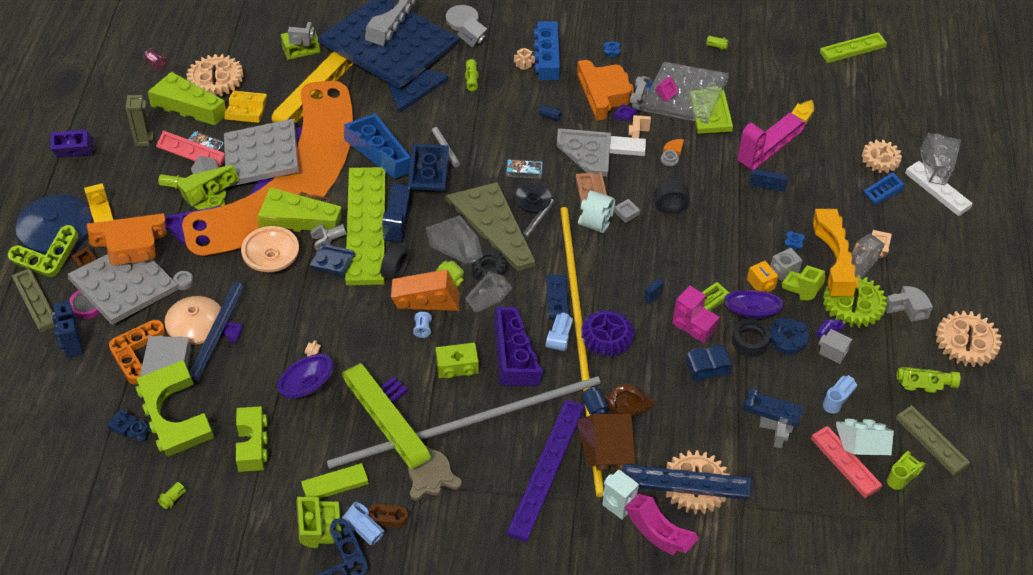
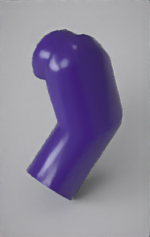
[816,319,844,339]

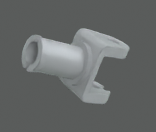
[310,224,347,251]

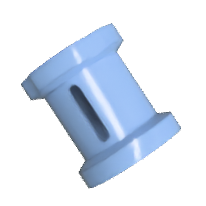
[413,312,432,338]

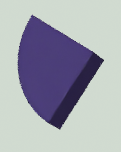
[613,104,638,120]
[223,322,243,344]

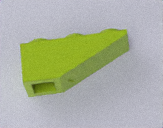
[177,165,239,206]

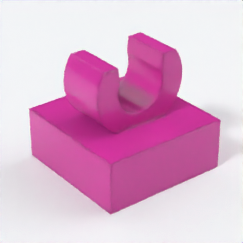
[655,77,679,101]

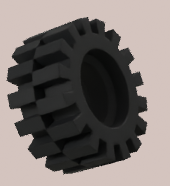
[472,249,506,285]

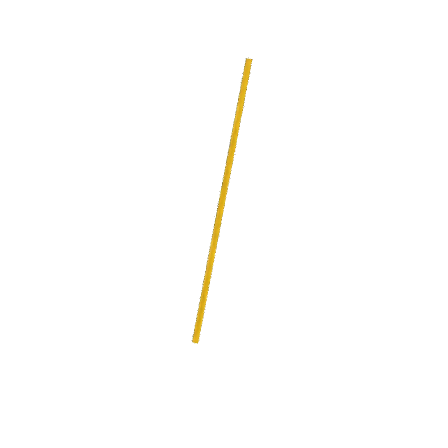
[561,207,604,497]

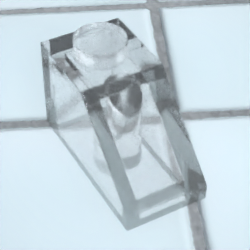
[851,233,885,279]
[465,271,512,312]

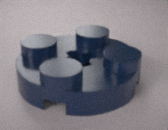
[770,318,809,355]

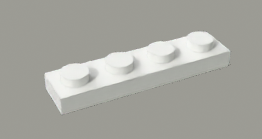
[905,161,973,216]

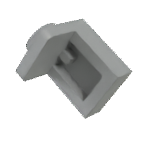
[288,22,315,46]

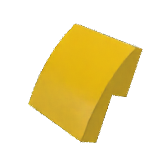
[225,91,267,123]

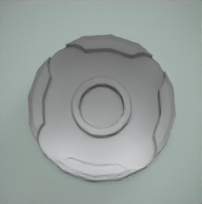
[446,5,479,31]

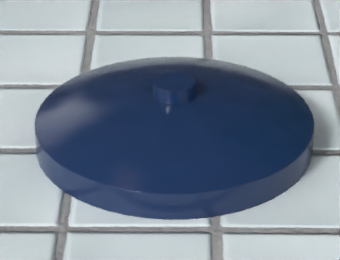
[16,195,93,255]

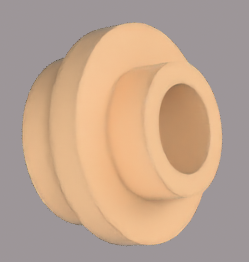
[304,340,321,356]

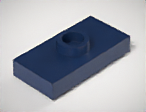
[749,169,788,192]

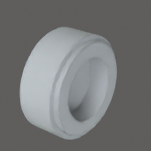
[173,271,194,290]

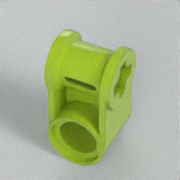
[887,451,925,490]

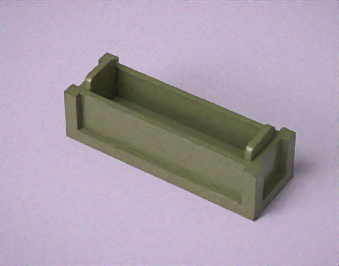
[126,95,153,146]

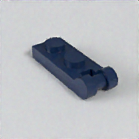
[546,274,568,319]
[742,389,804,427]

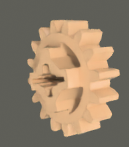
[862,140,902,173]

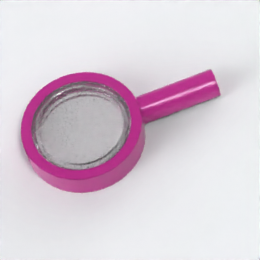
[70,290,100,319]

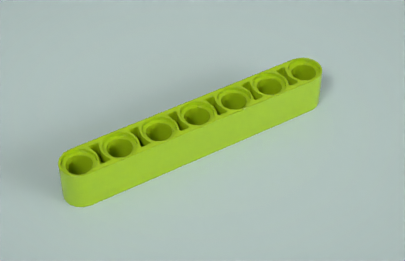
[342,363,431,470]

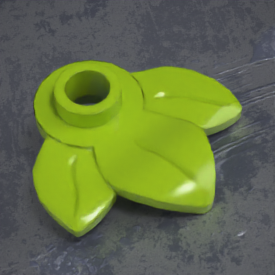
[193,189,226,210]

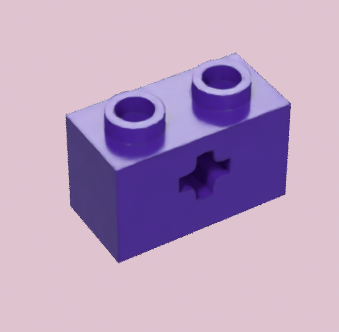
[51,130,93,157]

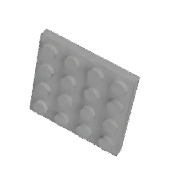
[224,119,299,187]
[68,254,178,325]

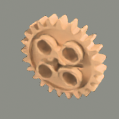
[186,54,244,96]
[936,311,1002,367]
[665,450,730,514]

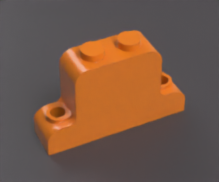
[577,60,634,121]
[87,213,166,265]

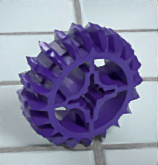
[581,309,634,358]

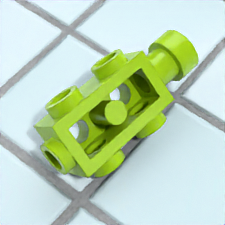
[897,367,960,392]

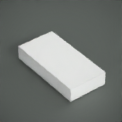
[609,136,646,156]

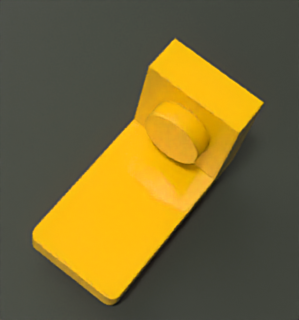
[84,183,113,223]

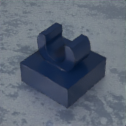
[107,409,137,437]

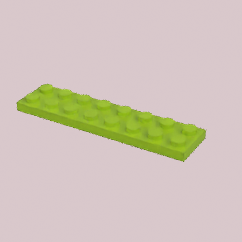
[345,167,386,285]

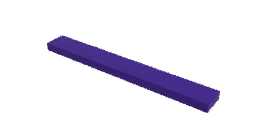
[507,399,585,543]

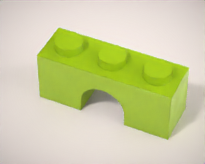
[236,406,268,472]

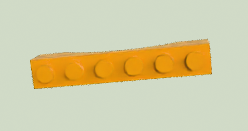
[813,209,859,296]

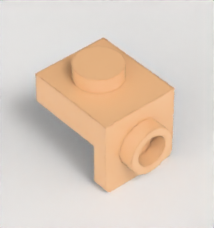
[628,115,651,138]
[868,230,892,258]

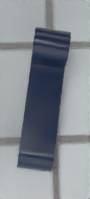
[382,183,412,243]

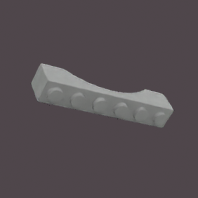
[365,0,417,46]

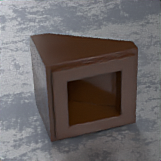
[70,246,97,268]

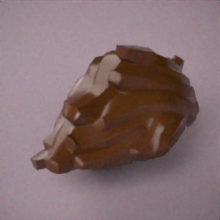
[604,384,655,418]

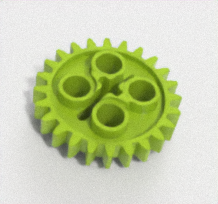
[823,275,887,328]

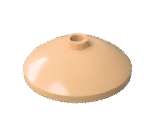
[241,226,299,272]
[165,296,221,345]

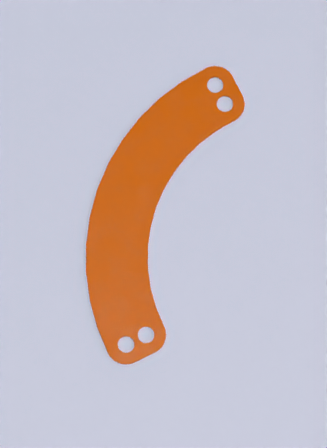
[182,81,353,256]

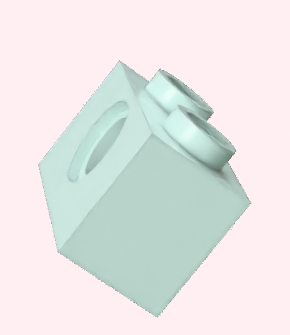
[602,470,639,520]

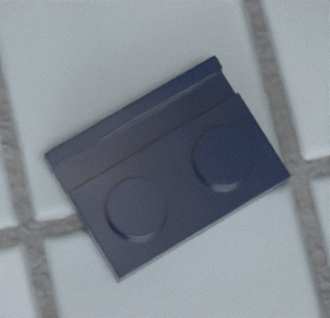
[310,244,356,276]

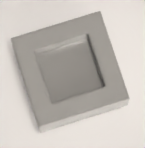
[614,199,640,223]

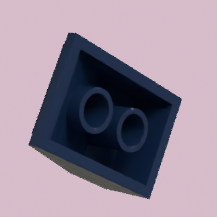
[408,144,449,191]

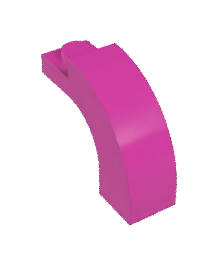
[625,494,699,555]

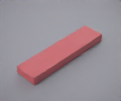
[156,131,227,168]
[811,426,882,498]

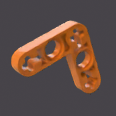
[109,320,165,384]

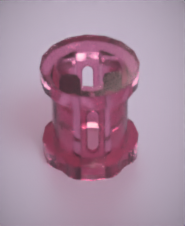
[143,48,166,70]

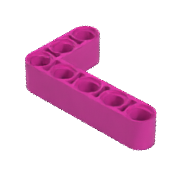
[737,113,806,171]

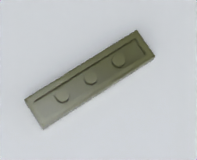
[12,268,57,333]
[896,405,970,476]

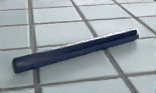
[189,282,244,382]

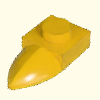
[792,100,814,125]

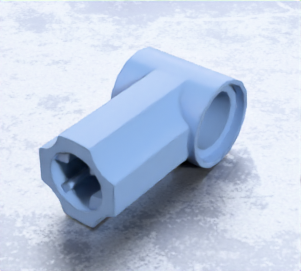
[546,313,573,352]
[823,375,857,414]
[342,502,384,546]

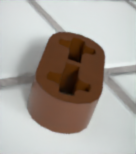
[368,504,408,528]

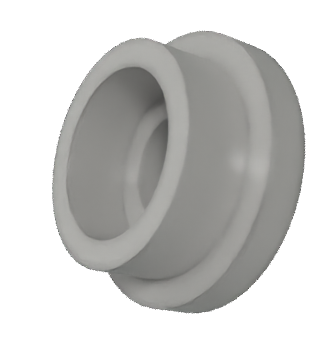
[661,150,679,166]

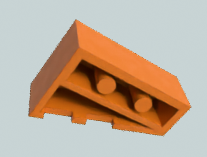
[391,269,460,311]

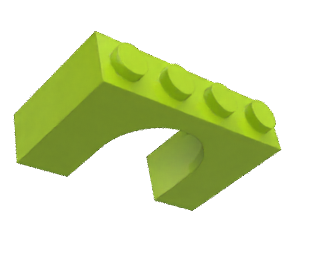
[136,360,215,457]

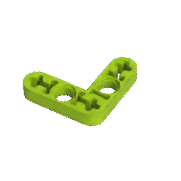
[8,225,79,277]

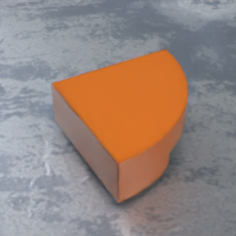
[663,139,684,156]

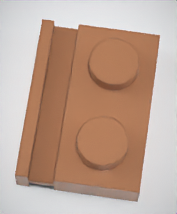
[575,172,607,203]

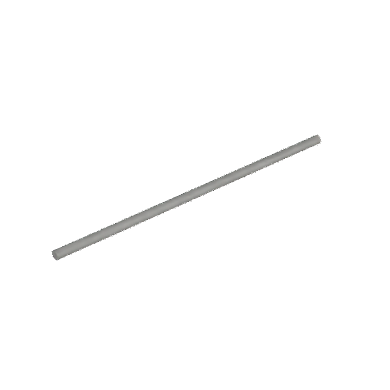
[327,376,600,469]

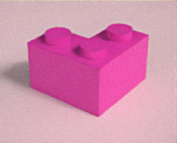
[672,286,720,343]

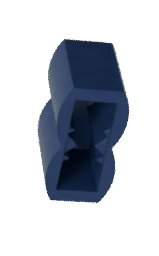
[686,345,733,380]

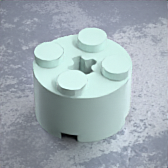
[578,190,615,233]

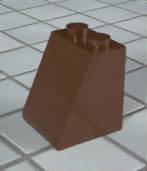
[577,414,635,471]

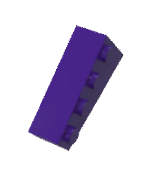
[494,307,543,386]

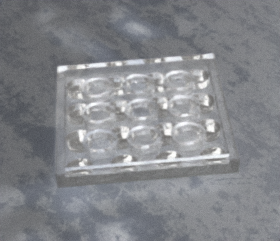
[642,62,729,123]

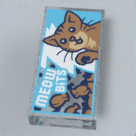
[188,131,225,152]
[506,159,543,179]

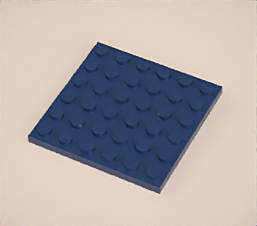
[318,0,460,89]

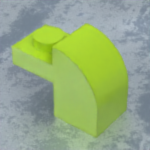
[782,265,825,300]

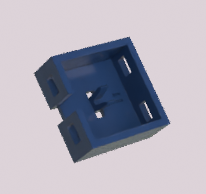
[51,300,83,358]

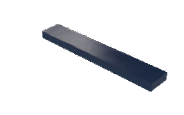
[623,464,751,500]

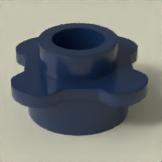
[127,420,152,442]

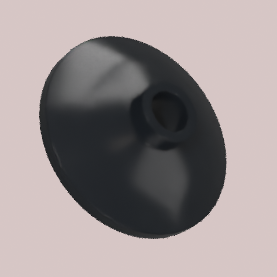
[515,183,551,212]

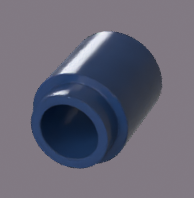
[583,387,609,415]

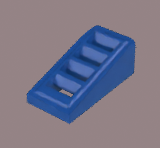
[864,172,904,205]

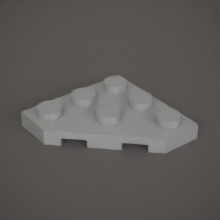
[557,129,611,176]

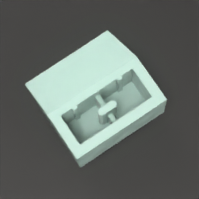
[836,419,894,455]

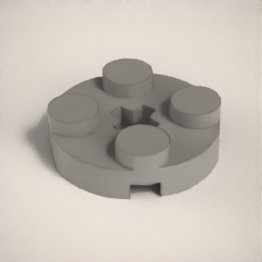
[630,76,650,111]

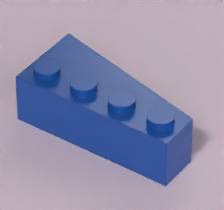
[344,113,411,179]

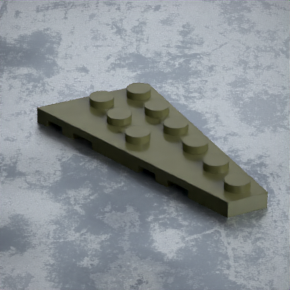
[446,182,535,271]

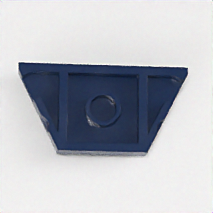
[388,69,448,113]

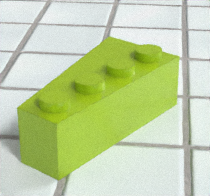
[148,72,226,125]
[258,187,341,232]

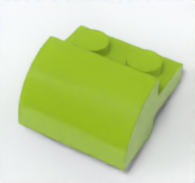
[296,497,342,548]

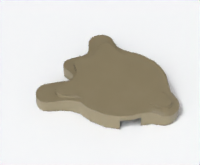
[408,446,462,501]

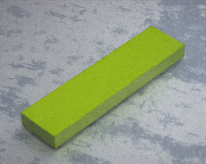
[820,32,887,63]

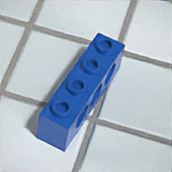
[534,21,560,80]

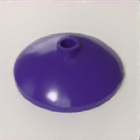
[724,290,783,320]
[277,354,334,399]

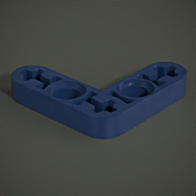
[317,518,368,575]

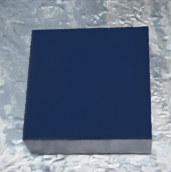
[644,279,664,304]

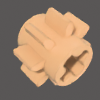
[514,48,535,70]

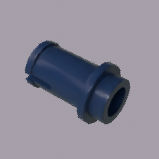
[539,104,562,121]

